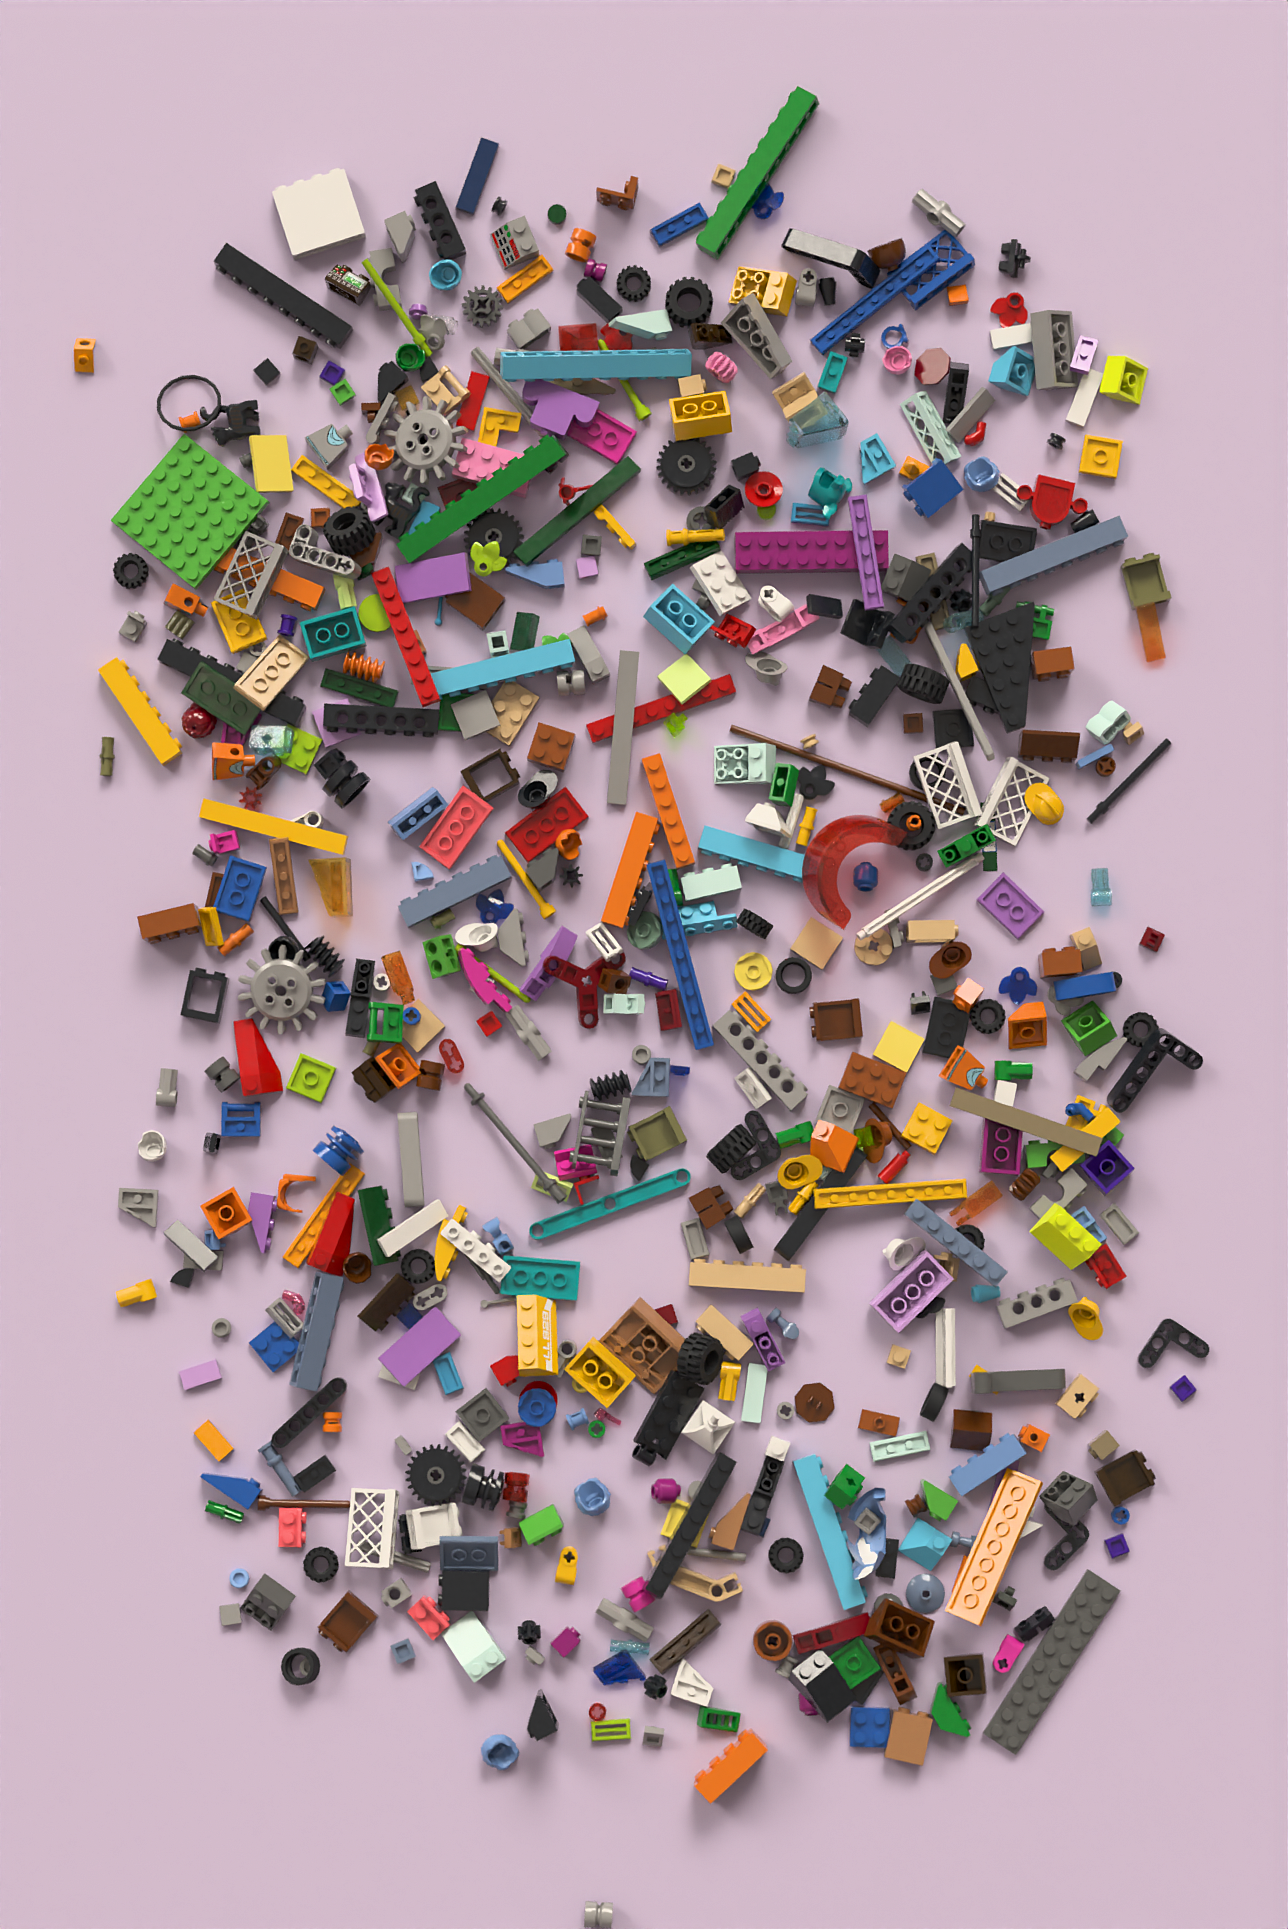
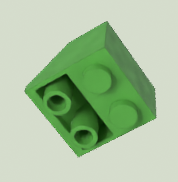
[519,1504,564,1546]

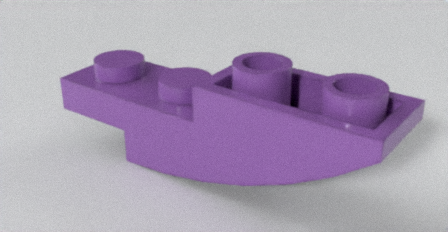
[519,925,578,1001]

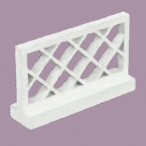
[913,742,982,829]
[973,757,1049,846]
[935,1308,956,1387]
[345,1488,400,1570]

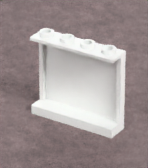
[272,168,366,260]

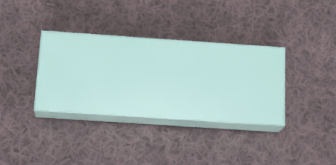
[741,1363,767,1423]
[869,1431,930,1462]

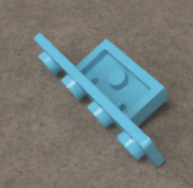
[662,901,738,940]

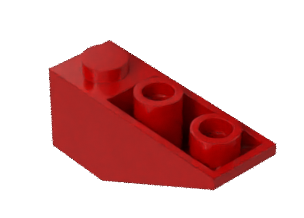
[490,1355,519,1387]

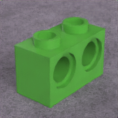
[422,934,461,979]

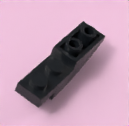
[345,958,375,1038]
[740,1455,785,1536]

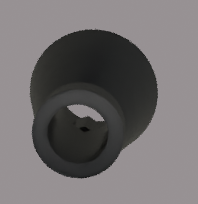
[818,277,837,306]
[1070,509,1100,533]

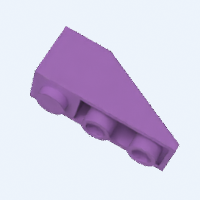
[248,1192,277,1253]
[740,1308,786,1372]

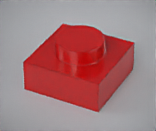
[476,1010,503,1037]

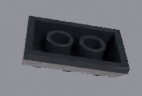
[527,1689,559,1741]

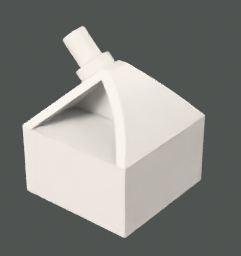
[681,1400,735,1455]

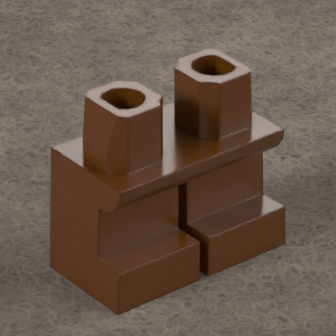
[809,665,852,708]
[688,1185,733,1230]

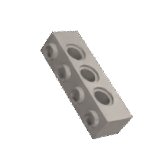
[996,1278,1078,1328]

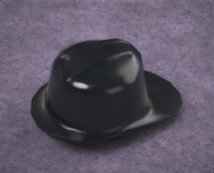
[518,770,558,810]

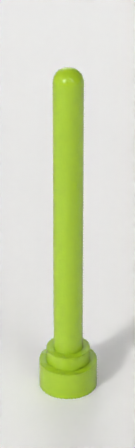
[597,339,652,421]
[455,943,531,1003]

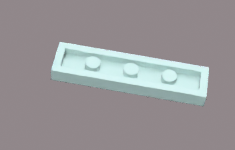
[900,391,962,465]

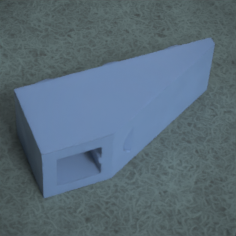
[505,559,565,589]

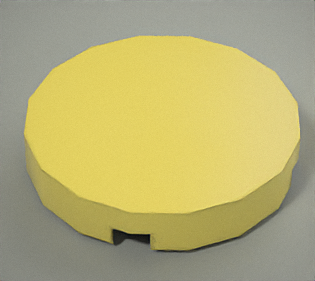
[734,952,773,991]

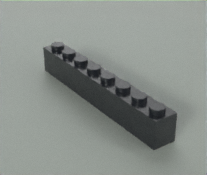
[214,243,353,349]
[157,638,306,727]
[642,1452,737,1599]

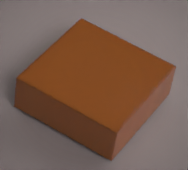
[311,508,331,528]

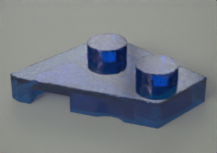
[593,1649,646,1685]

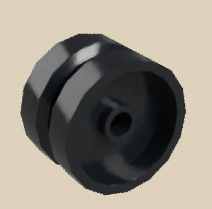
[322,760,371,809]

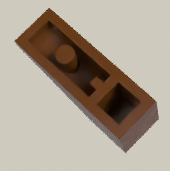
[873,1644,917,1705]

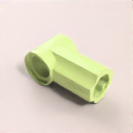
[333,574,357,610]

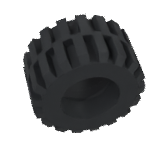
[665,277,713,329]
[323,506,376,556]
[897,664,950,704]
[886,801,936,851]
[706,1124,757,1174]
[677,1333,724,1385]

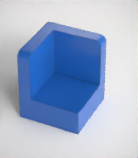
[321,981,351,1012]

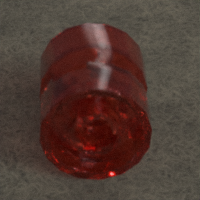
[502,1472,530,1502]

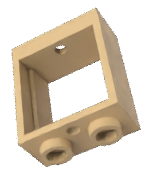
[906,920,958,943]

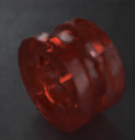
[589,1703,606,1721]

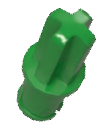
[205,1500,244,1523]

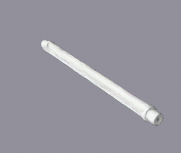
[856,852,984,941]

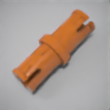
[906,815,921,831]
[217,923,254,957]

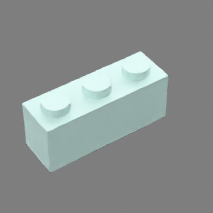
[680,863,742,902]

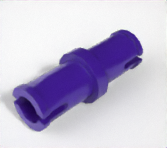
[629,967,668,991]

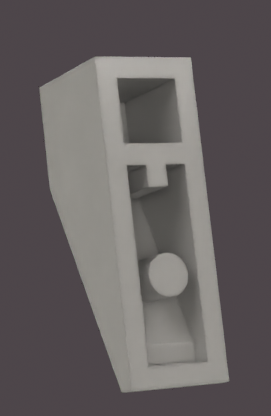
[567,625,610,685]

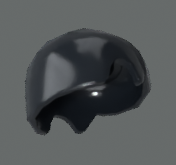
[268,936,299,960]

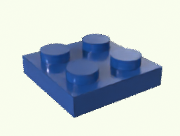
[249,1321,299,1372]
[850,1707,890,1748]

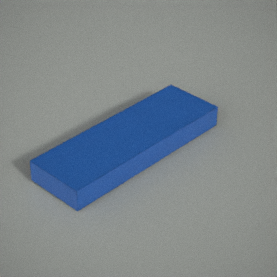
[650,202,709,247]

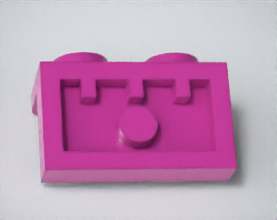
[554,1145,597,1181]

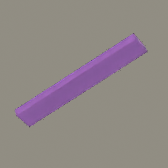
[847,494,884,611]

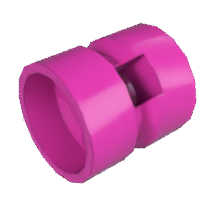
[620,1576,655,1612]

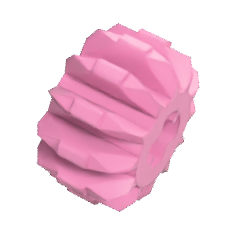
[705,352,738,383]

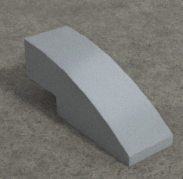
[1073,1037,1127,1081]

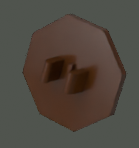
[795,1382,834,1423]

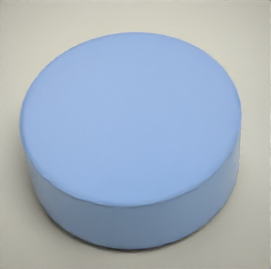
[229,1568,249,1588]

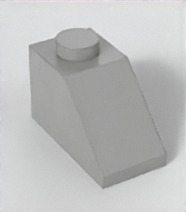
[533,1113,572,1149]

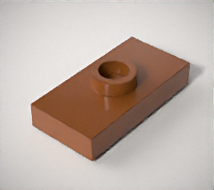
[858,1409,900,1436]

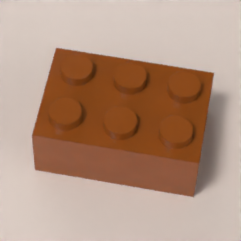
[137,903,202,944]
[838,1052,906,1109]

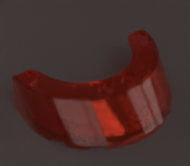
[802,815,908,931]

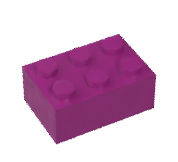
[979,1118,1023,1175]

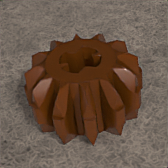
[1009,1168,1041,1201]

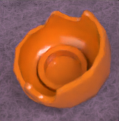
[364,444,394,470]
[555,829,582,860]

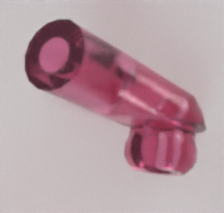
[282,1289,305,1315]

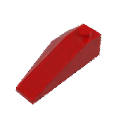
[233,1018,283,1097]
[306,1191,355,1277]

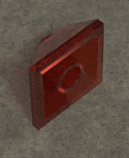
[558,323,598,351]

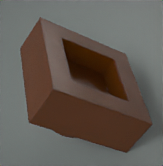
[903,713,923,734]

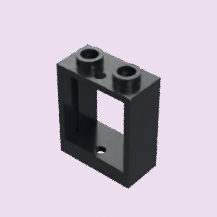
[180,968,229,1024]

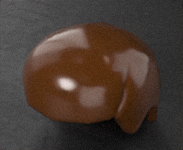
[343,1252,372,1284]

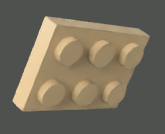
[487,681,539,746]

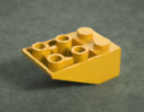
[728,266,797,317]

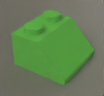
[1061,1000,1117,1056]
[920,1478,958,1521]

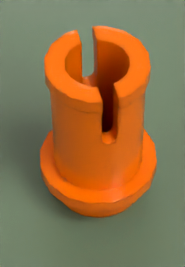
[583,606,608,626]

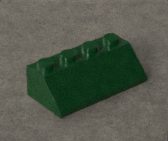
[357,1185,401,1266]

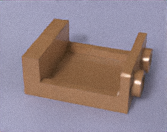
[884,1707,933,1766]

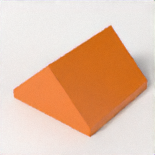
[375,1043,421,1090]
[200,1187,253,1240]

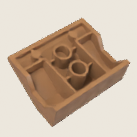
[599,1297,685,1394]

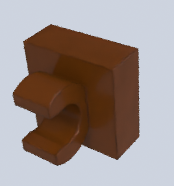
[361,403,381,423]

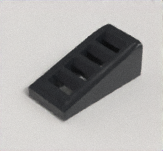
[203,1133,221,1154]

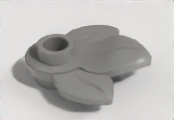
[417,314,447,350]
[1047,978,1084,1016]

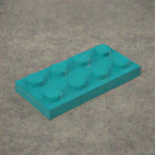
[500,1255,580,1300]

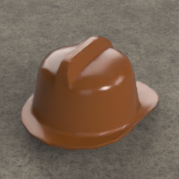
[929,941,972,979]
[863,1118,892,1163]

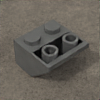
[525,848,559,892]
[1039,1471,1097,1526]
[240,1573,296,1631]

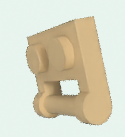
[421,365,471,416]

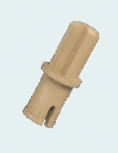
[734,1183,766,1219]

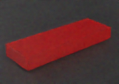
[456,371,490,431]

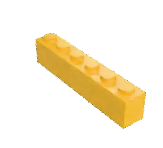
[98,657,183,766]

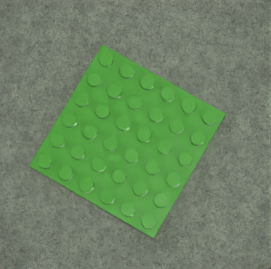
[111,434,270,590]

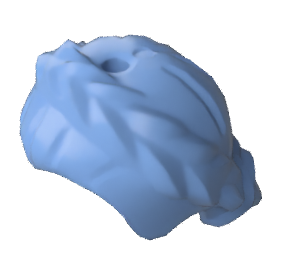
[964,456,1000,492]
[574,1478,611,1516]
[481,1734,520,1771]

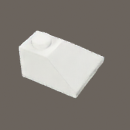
[745,802,791,839]

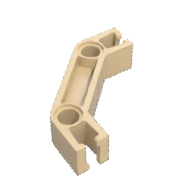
[647,1544,743,1602]

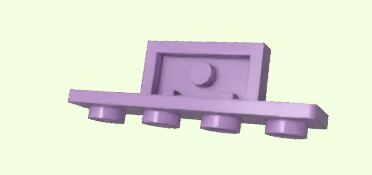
[349,452,388,522]

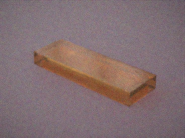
[1135,602,1166,662]

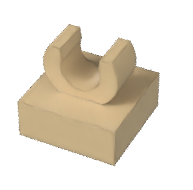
[1123,721,1144,745]

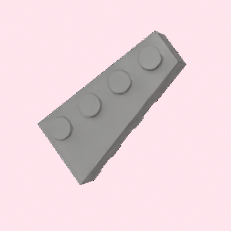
[721,293,792,379]

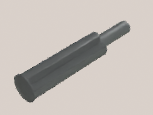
[464,1254,500,1294]

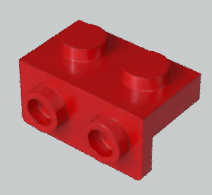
[710,613,757,648]
[1085,1243,1127,1289]

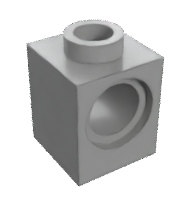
[381,1577,412,1608]

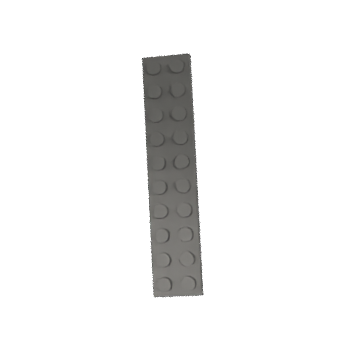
[983,1569,1121,1755]

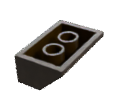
[357,1273,416,1332]

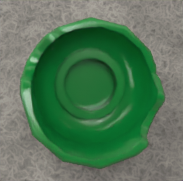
[395,344,425,372]

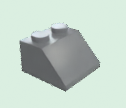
[384,211,416,263]

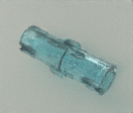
[610,1639,650,1655]

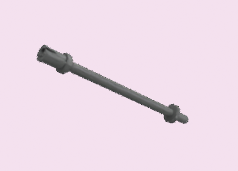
[464,1083,567,1204]

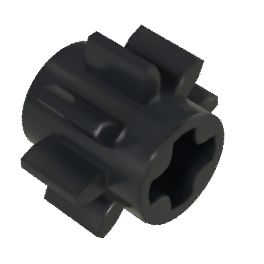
[845,333,865,357]
[949,588,972,614]
[559,864,583,888]
[517,1620,541,1645]
[644,1674,668,1700]

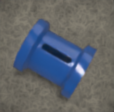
[403,1007,421,1025]

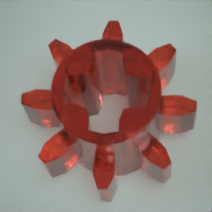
[239,787,263,810]

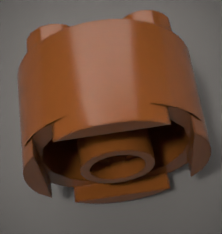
[753,1620,792,1661]

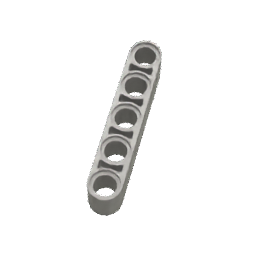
[398,1112,424,1207]

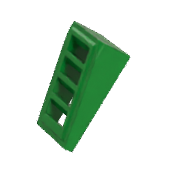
[697,1706,741,1732]

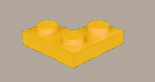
[478,407,522,447]

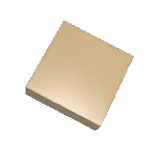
[711,164,736,189]

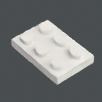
[690,550,751,616]

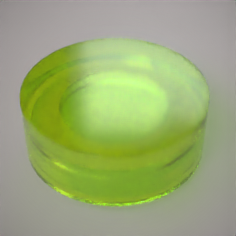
[757,504,776,520]

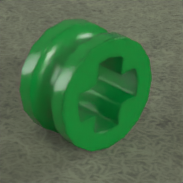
[588,1420,605,1438]

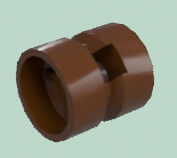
[416,1060,445,1091]

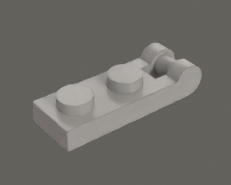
[366,393,399,444]

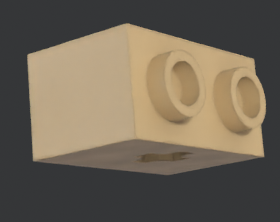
[1055,1374,1099,1419]

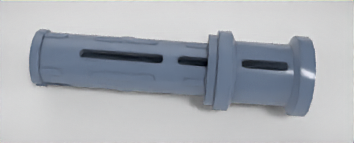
[258,1440,302,1497]

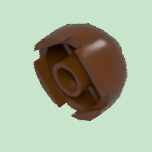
[867,238,906,272]

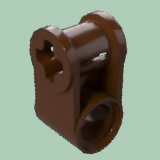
[245,755,282,790]

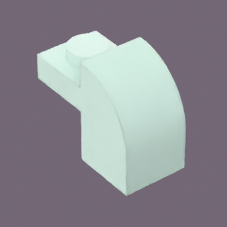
[487,630,510,658]
[603,994,645,1015]

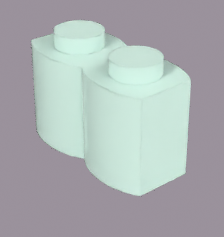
[1085,701,1131,745]

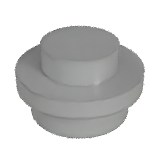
[212,1318,231,1338]

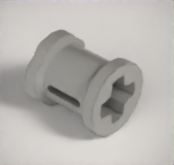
[775,1655,798,1678]

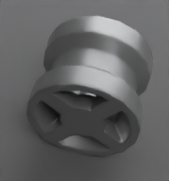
[506,1500,528,1519]

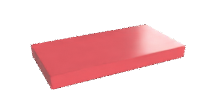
[419,785,494,870]

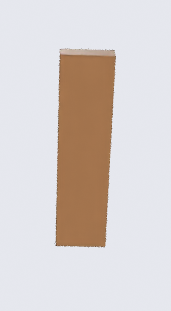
[269,837,299,915]

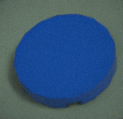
[518,1388,556,1427]

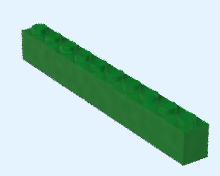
[695,86,820,260]
[396,434,567,563]

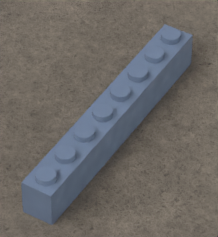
[979,516,1128,596]

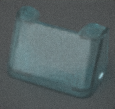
[786,392,849,448]

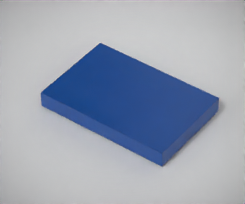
[213,855,267,922]

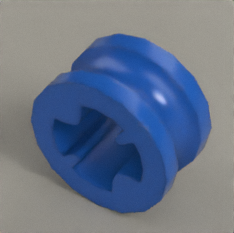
[1111,1506,1130,1524]

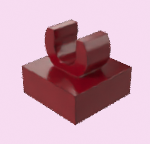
[1139,927,1165,952]

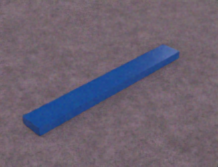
[810,245,941,356]

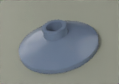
[906,1574,945,1613]

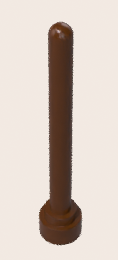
[258,1495,350,1511]

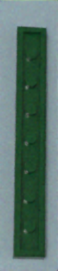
[513,456,641,567]

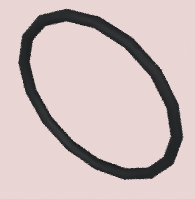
[157,375,221,432]

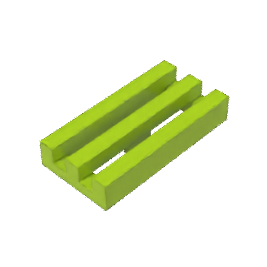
[591,1718,631,1741]

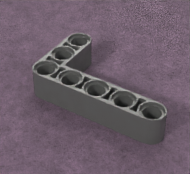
[970,1369,1066,1394]

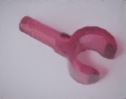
[594,1408,621,1425]

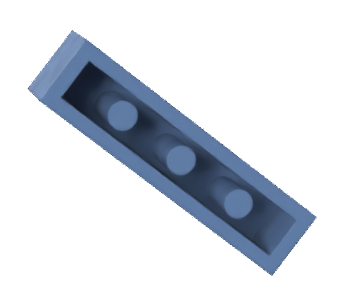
[949,1433,1027,1496]

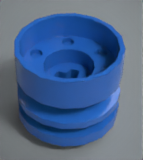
[313,1126,364,1176]

